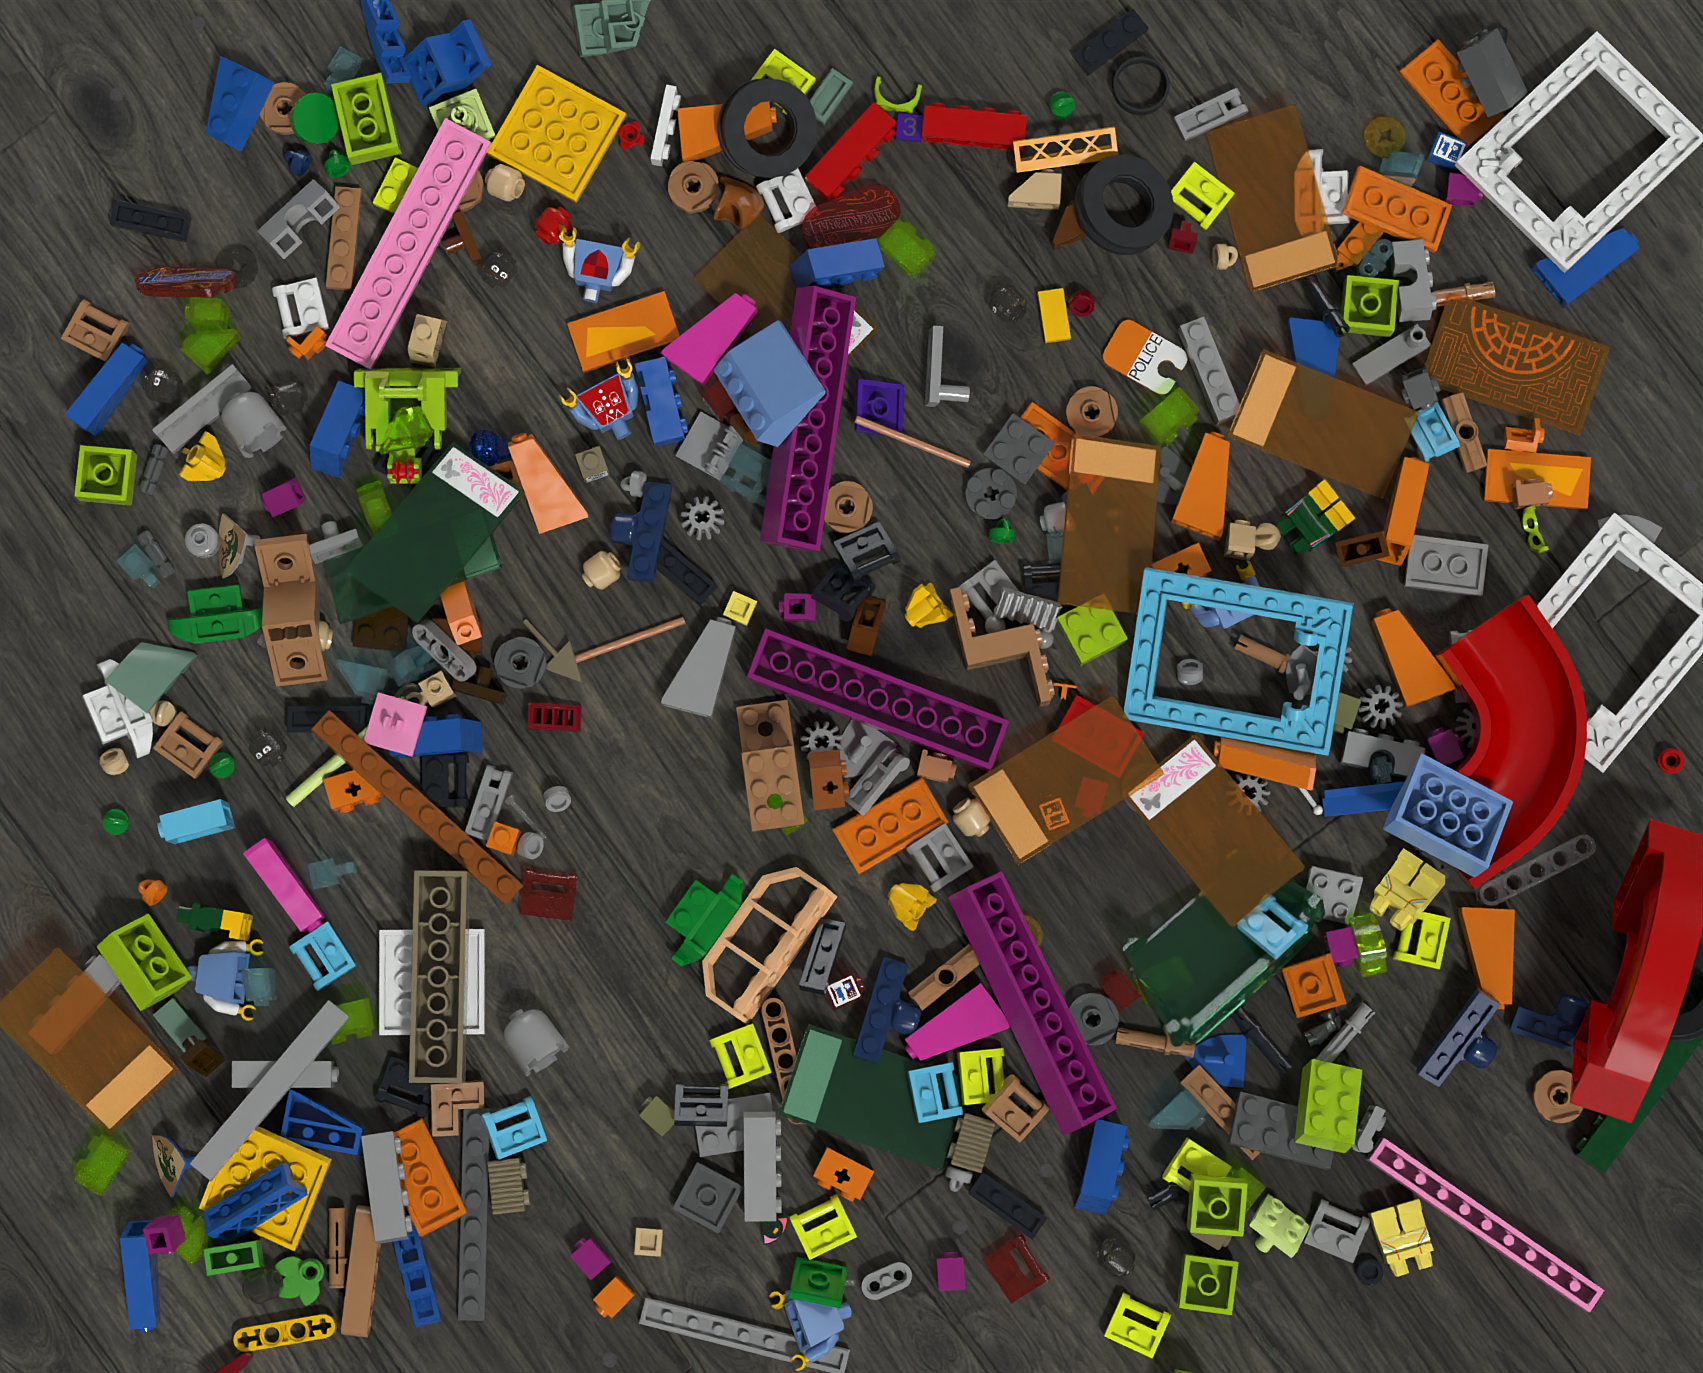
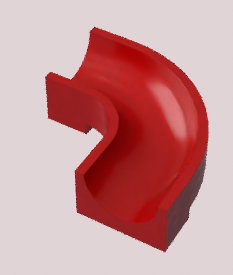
[1435,595,1587,889]
[1570,819,1703,1123]

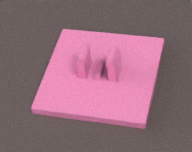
[364,692,427,757]

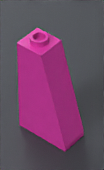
[661,293,758,386]
[243,838,326,933]
[904,983,1010,1061]

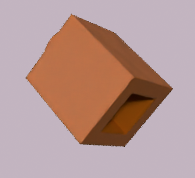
[486,822,522,856]
[593,1276,635,1318]

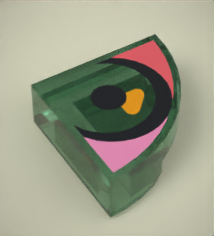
[762,1216,788,1245]

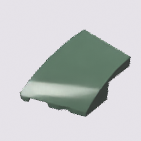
[572,0,651,57]
[105,642,198,713]

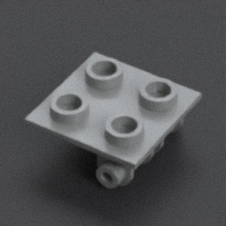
[676,412,743,481]
[1300,866,1363,925]

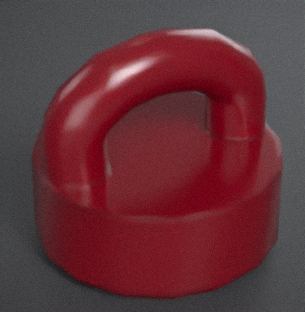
[1069,291,1095,317]

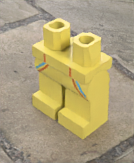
[1370,848,1445,931]
[1368,1199,1434,1277]

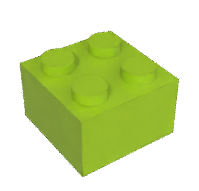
[1341,275,1399,337]
[74,445,137,506]
[1057,594,1128,666]
[1187,1174,1248,1237]
[1177,1253,1239,1315]

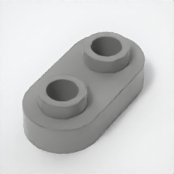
[862,1262,912,1300]

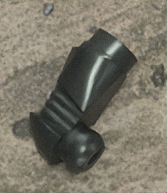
[1302,1008,1341,1047]

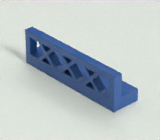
[1320,782,1404,817]
[203,1162,308,1245]

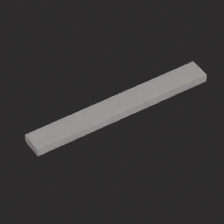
[190,1000,349,1181]
[639,1297,850,1373]

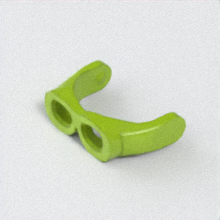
[874,76,922,114]
[1521,505,1549,554]

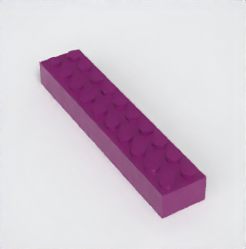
[760,286,856,552]
[747,629,1009,772]
[948,871,1117,1135]

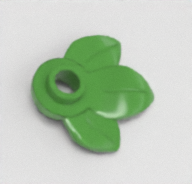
[275,1256,324,1306]

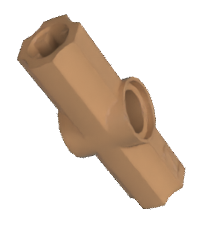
[1441,393,1488,473]
[908,944,980,1011]

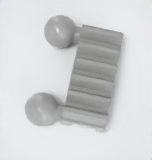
[985,587,1062,649]

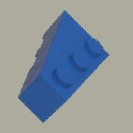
[206,56,275,152]
[789,238,885,290]
[635,357,688,447]
[310,381,365,478]
[390,714,483,758]
[281,1089,366,1155]
[1074,1119,1130,1215]

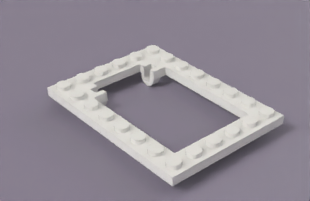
[1455,32,1703,273]
[1537,513,1703,773]

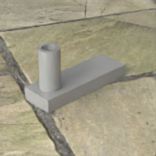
[1351,324,1431,387]
[925,326,970,407]

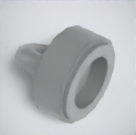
[620,471,647,497]
[1177,659,1203,685]
[543,786,571,812]
[517,832,544,859]
[945,1165,973,1192]

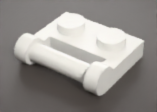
[756,168,819,233]
[272,278,330,339]

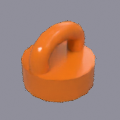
[138,879,167,906]

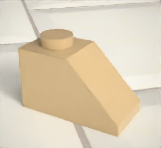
[1008,169,1061,210]
[1223,520,1256,561]

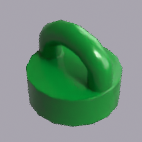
[1049,92,1075,119]
[324,149,351,178]
[989,518,1015,544]
[209,753,236,779]
[102,809,130,835]

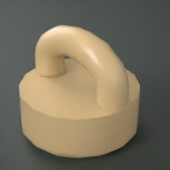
[1212,244,1238,270]
[1255,523,1281,550]
[150,700,177,727]
[99,748,129,775]

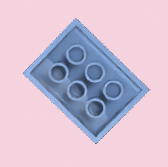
[713,320,826,447]
[1383,753,1513,877]

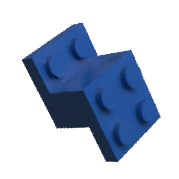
[404,20,492,107]

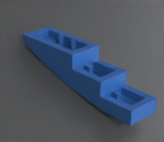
[361,0,412,84]
[393,1215,442,1328]

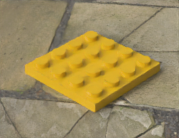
[487,65,627,203]
[199,1126,332,1251]

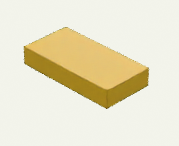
[1037,288,1071,343]

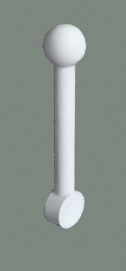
[1299,788,1323,815]

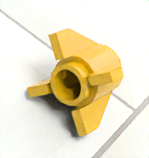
[178,431,226,481]
[905,582,953,628]
[888,883,937,931]

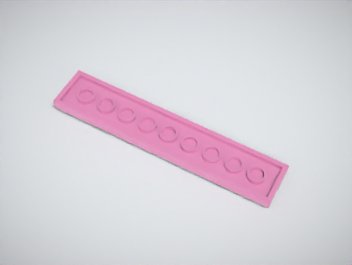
[325,118,492,369]

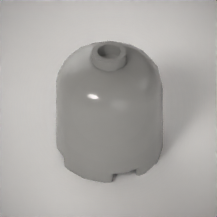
[221,392,287,458]
[503,1009,569,1076]

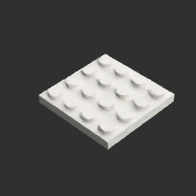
[379,929,485,1035]

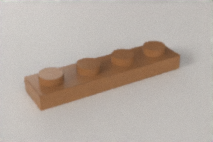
[326,186,362,291]
[1179,1065,1261,1160]

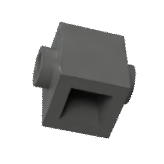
[1401,367,1441,410]

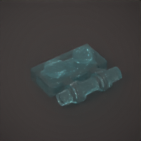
[719,443,772,507]

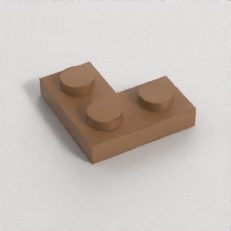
[430,1080,484,1137]

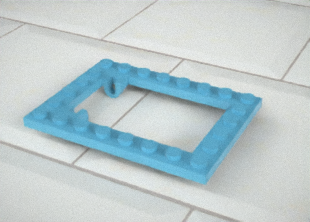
[1123,567,1354,756]

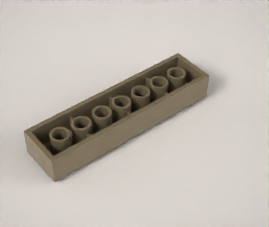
[409,871,470,1083]

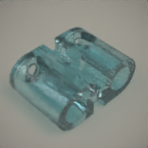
[1355,239,1393,278]

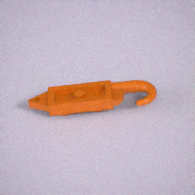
[1336,222,1384,272]

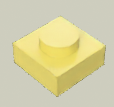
[723,591,757,626]

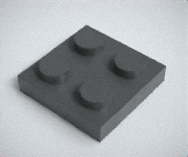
[983,413,1055,486]
[672,1162,744,1234]

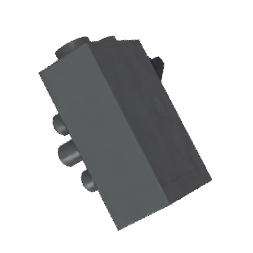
[1457,26,1528,117]

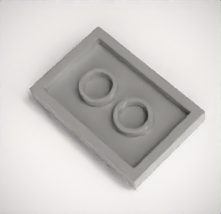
[1404,535,1488,597]
[695,1093,778,1157]

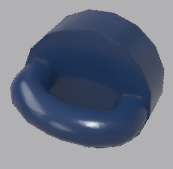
[285,150,311,177]

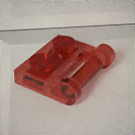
[520,868,578,921]
[982,1234,1051,1304]

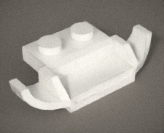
[1295,149,1349,238]
[82,659,153,758]

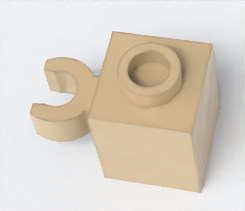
[406,671,457,709]

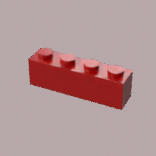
[805,102,897,202]
[921,103,1027,152]

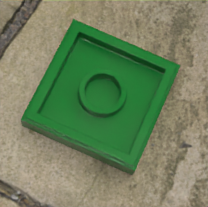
[788,1257,848,1309]

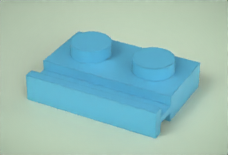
[1403,402,1460,462]

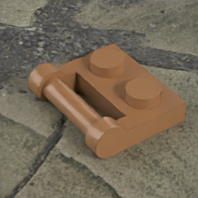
[61,300,130,363]
[153,711,224,779]
[982,1074,1049,1142]

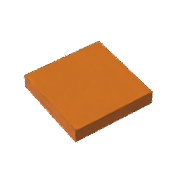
[1281,953,1347,1018]

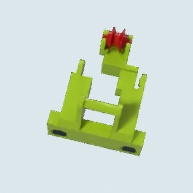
[354,368,461,484]

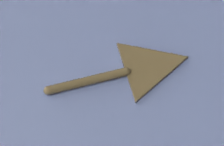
[523,619,582,682]

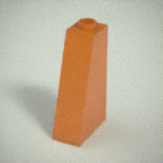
[678,101,777,162]
[1171,432,1230,541]
[508,433,588,534]
[1376,457,1430,566]
[431,553,482,645]
[1371,608,1456,709]
[1213,736,1316,790]
[1458,907,1515,1010]

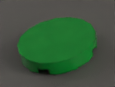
[290,92,340,145]

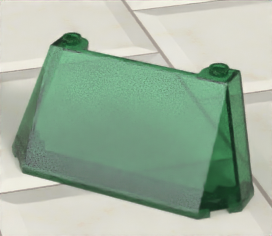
[1122,849,1325,1047]

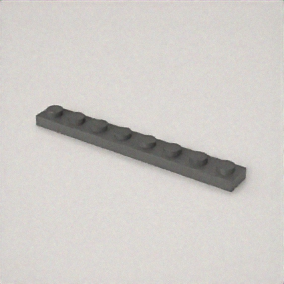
[458,1108,491,1321]

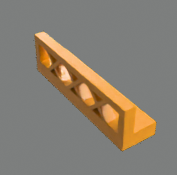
[1013,127,1118,173]

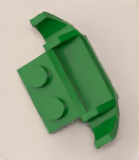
[167,584,263,644]
[665,874,743,966]

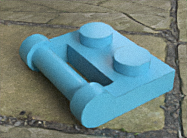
[1237,893,1308,960]
[289,922,357,991]
[907,1062,963,1123]
[481,1096,547,1159]

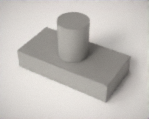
[309,521,364,564]

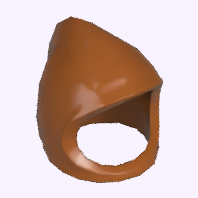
[713,176,764,230]

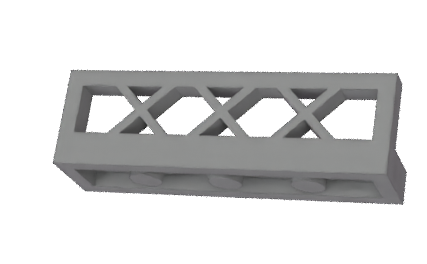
[152,364,253,454]

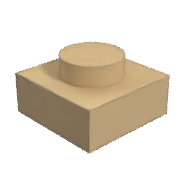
[634,1228,663,1257]

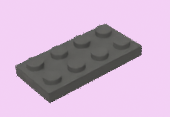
[1228,1092,1334,1170]

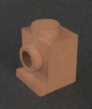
[1511,479,1553,509]
[917,749,957,783]

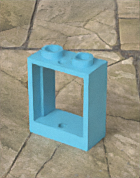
[157,799,235,844]

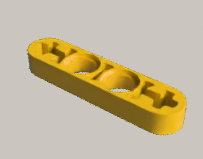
[233,1314,337,1352]

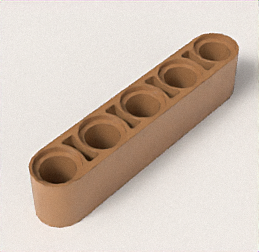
[762,998,806,1124]
[341,1205,381,1338]

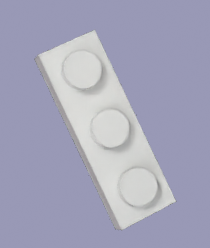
[651,85,681,166]

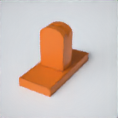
[1053,683,1077,700]

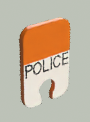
[1103,320,1188,395]

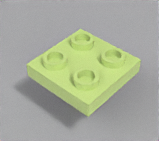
[429,89,496,140]
[1249,1194,1310,1258]

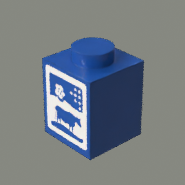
[1426,132,1468,172]

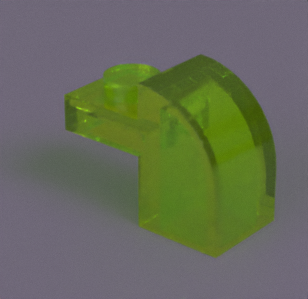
[356,480,401,542]
[1348,913,1387,978]
[166,1206,213,1266]

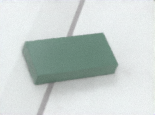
[810,68,853,126]
[153,998,207,1053]

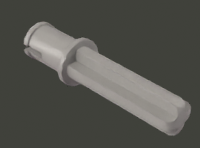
[1315,1002,1375,1063]

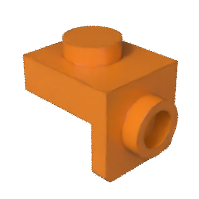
[286,326,328,360]
[1504,418,1545,453]

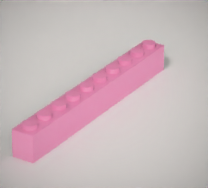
[1366,1138,1605,1312]

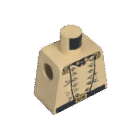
[408,314,448,368]

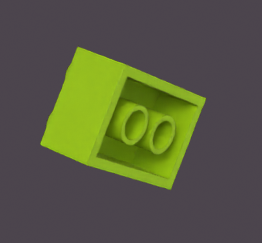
[331,73,402,165]
[97,913,192,1011]
[1294,1059,1362,1153]

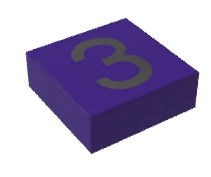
[896,113,924,143]

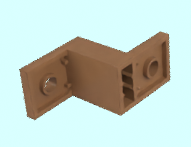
[254,534,328,687]
[949,587,1055,707]
[736,700,805,832]

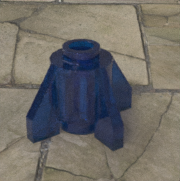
[463,430,512,468]

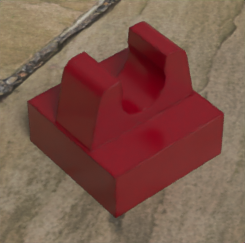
[1168,221,1198,254]

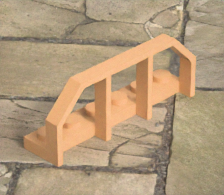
[702,867,837,1025]

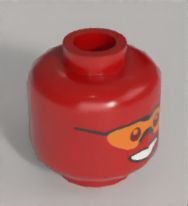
[534,207,572,246]

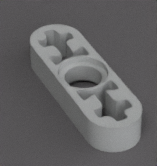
[412,619,476,681]

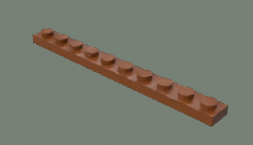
[311,710,523,906]

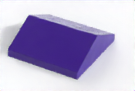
[854,379,905,436]

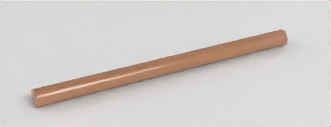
[854,416,971,468]
[575,617,686,663]

